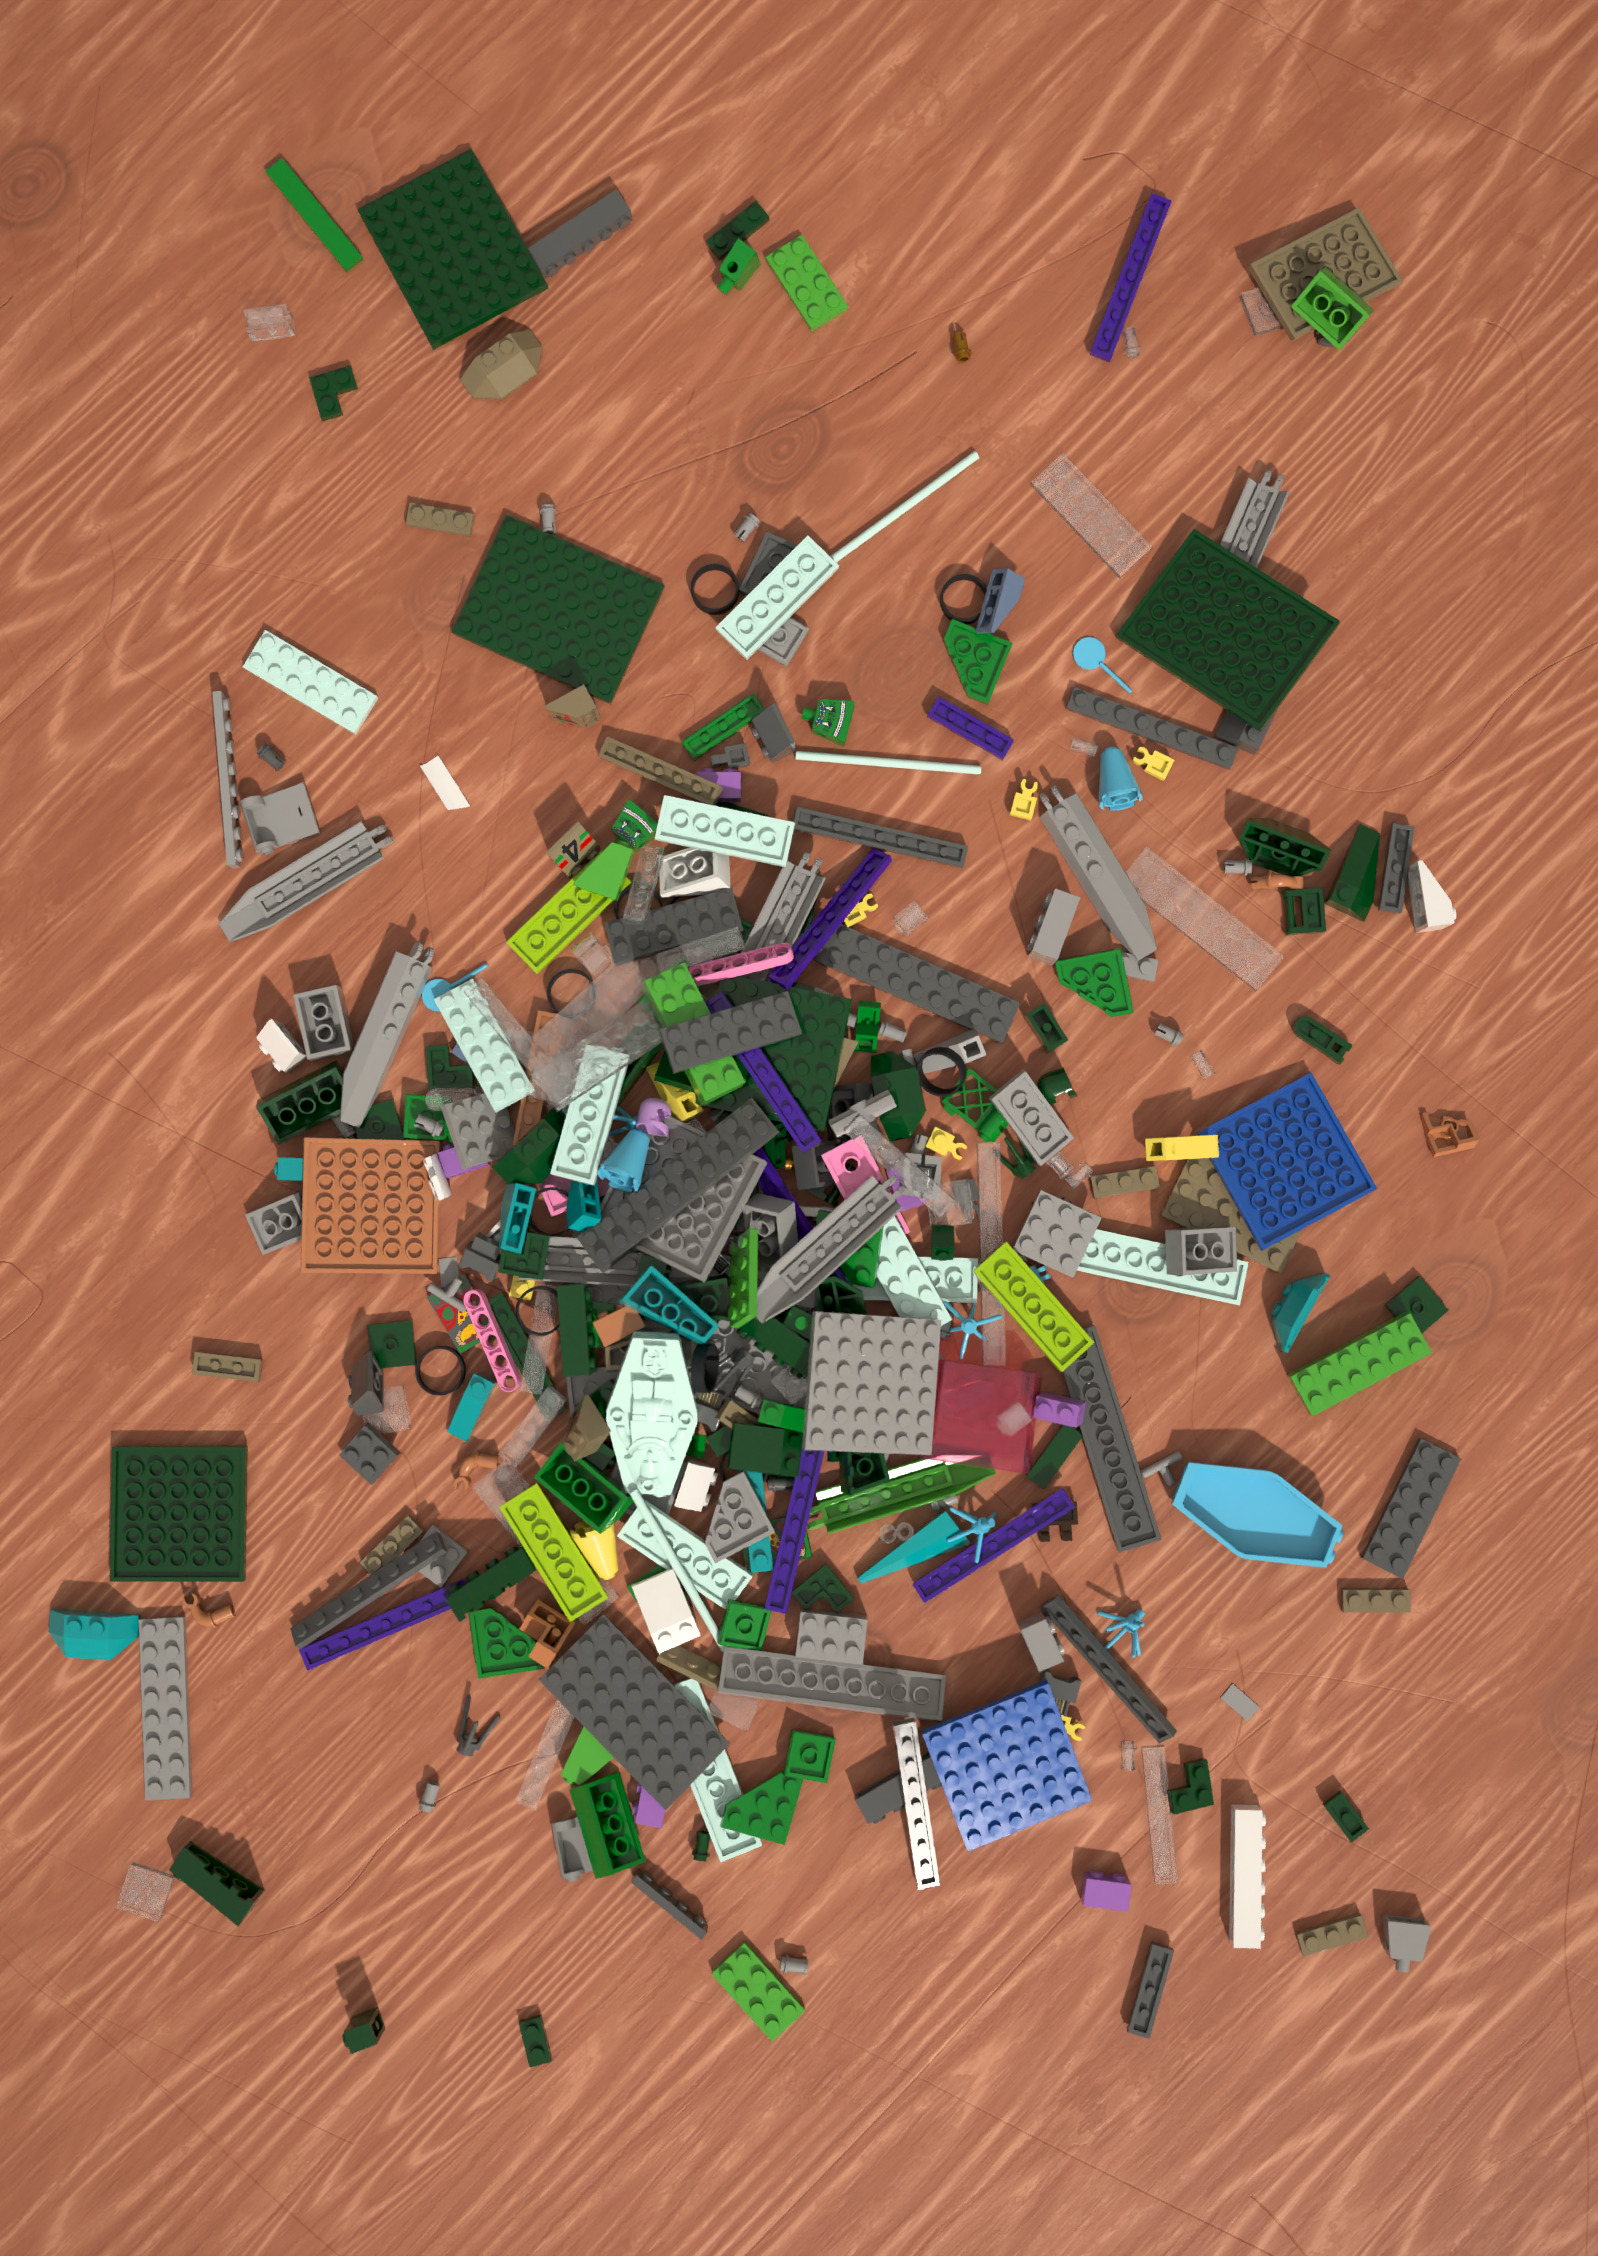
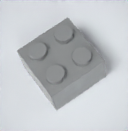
[1017,1612,1065,1672]

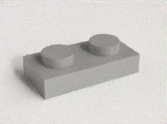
[1122,952,1159,982]

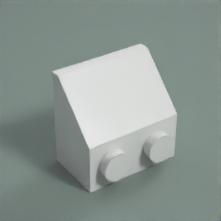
[256,1019,307,1073]
[674,1459,718,1512]

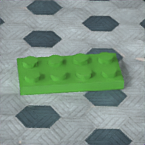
[765,235,848,332]
[728,1228,758,1328]
[711,1941,805,2042]

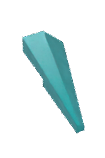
[857,1509,971,1584]

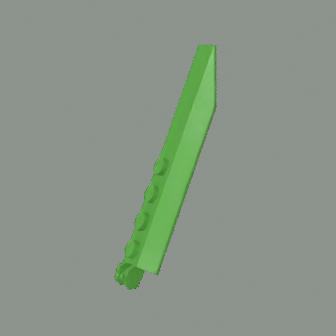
[807,1453,996,1534]

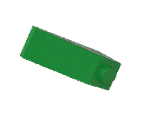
[758,1398,805,1432]

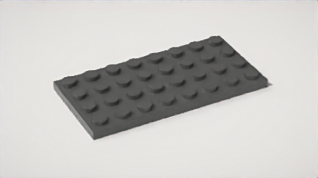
[539,1614,730,1810]

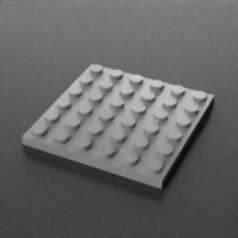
[600,1116,767,1283]
[802,1311,941,1455]

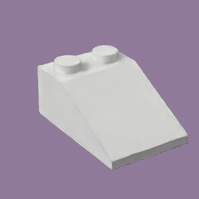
[659,847,731,897]
[1407,860,1456,933]
[631,1568,701,1653]

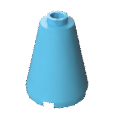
[1098,747,1143,811]
[597,1128,650,1193]

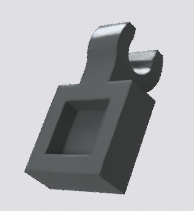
[710,743,750,769]

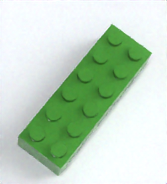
[642,962,745,1106]
[1287,1312,1432,1416]

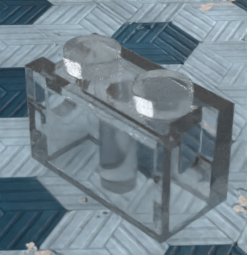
[243,304,295,341]

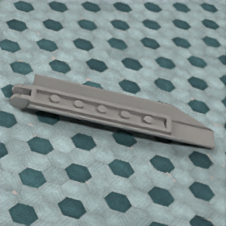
[1220,470,1290,568]
[1040,785,1157,961]
[219,821,394,942]
[735,852,826,983]
[340,941,434,1128]
[756,1175,908,1323]
[519,1235,696,1286]

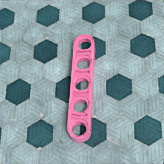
[688,943,794,986]
[464,1289,521,1392]

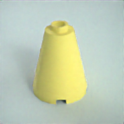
[570,1520,618,1580]

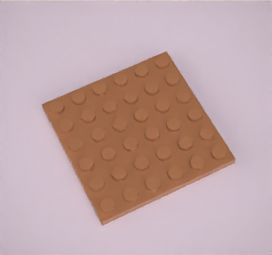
[300,1138,440,1274]

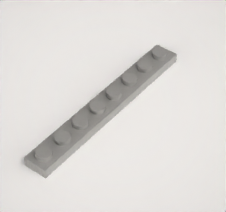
[212,691,244,869]

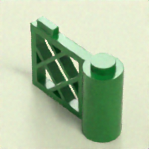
[942,1068,1008,1144]

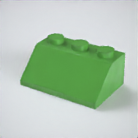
[1291,267,1375,350]

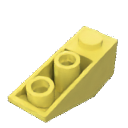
[646,1062,704,1123]
[1145,1135,1219,1161]

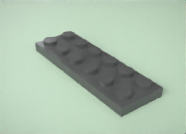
[604,888,744,966]
[659,991,802,1074]
[1361,1438,1461,1579]

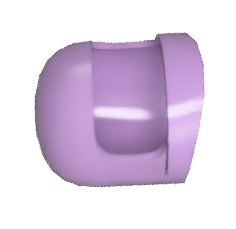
[636,1098,671,1137]

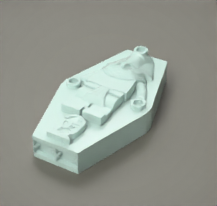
[606,1331,698,1497]

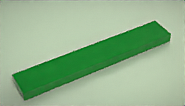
[265,158,363,273]

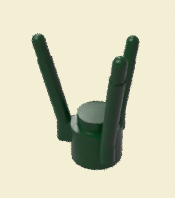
[992,1137,1035,1179]

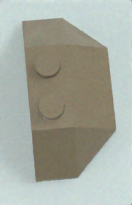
[460,330,543,400]

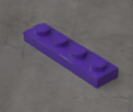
[927,696,1014,761]

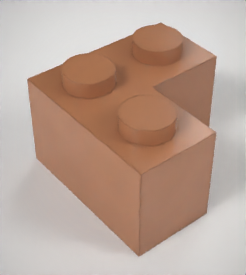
[593,1304,648,1347]
[519,1599,575,1669]

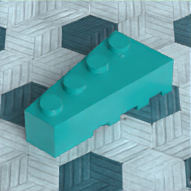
[618,1265,719,1344]

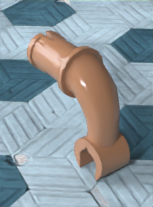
[1251,872,1304,890]
[454,1451,500,1491]
[182,1593,235,1628]

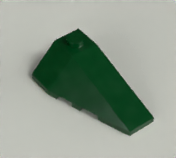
[1324,824,1380,922]

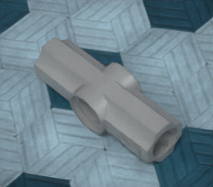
[828,1090,897,1138]

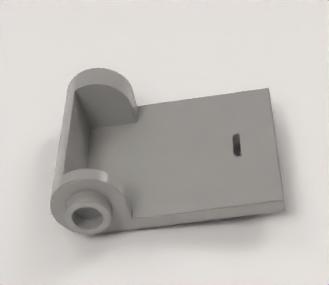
[240,782,320,855]
[551,1817,593,1882]

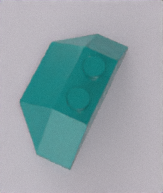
[1270,1273,1331,1353]
[49,1609,140,1660]

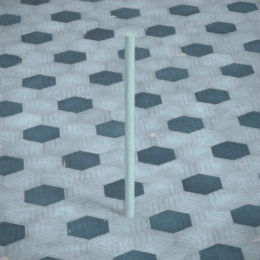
[830,451,979,563]
[796,751,981,774]
[629,1488,729,1652]

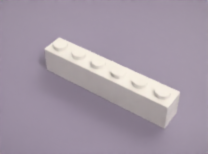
[1229,1804,1266,1948]

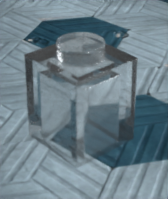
[893,901,929,937]
[579,942,614,979]
[995,1401,1032,1436]

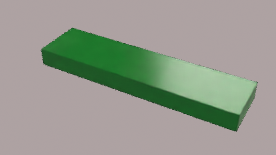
[681,693,765,761]

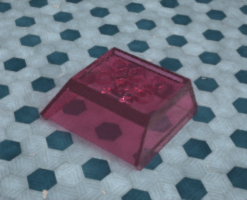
[919,1359,1042,1474]

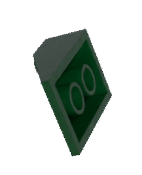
[727,1423,803,1477]

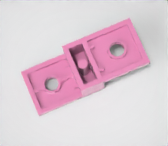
[821,1134,910,1235]

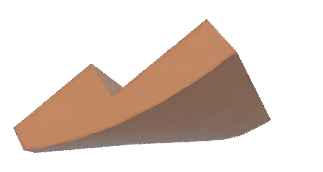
[1421,1112,1479,1158]

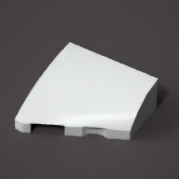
[422,1153,452,1201]

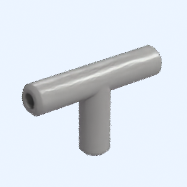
[427,1277,467,1312]
[1140,1451,1183,1486]

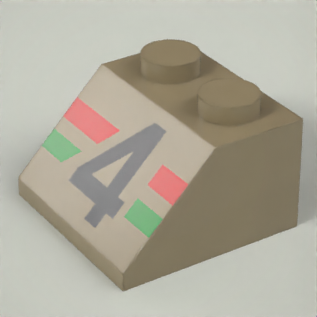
[545,684,601,728]
[546,822,600,878]
[563,1394,611,1462]

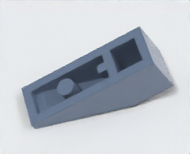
[976,568,1025,634]

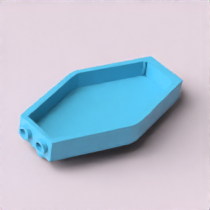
[1171,1461,1344,1568]

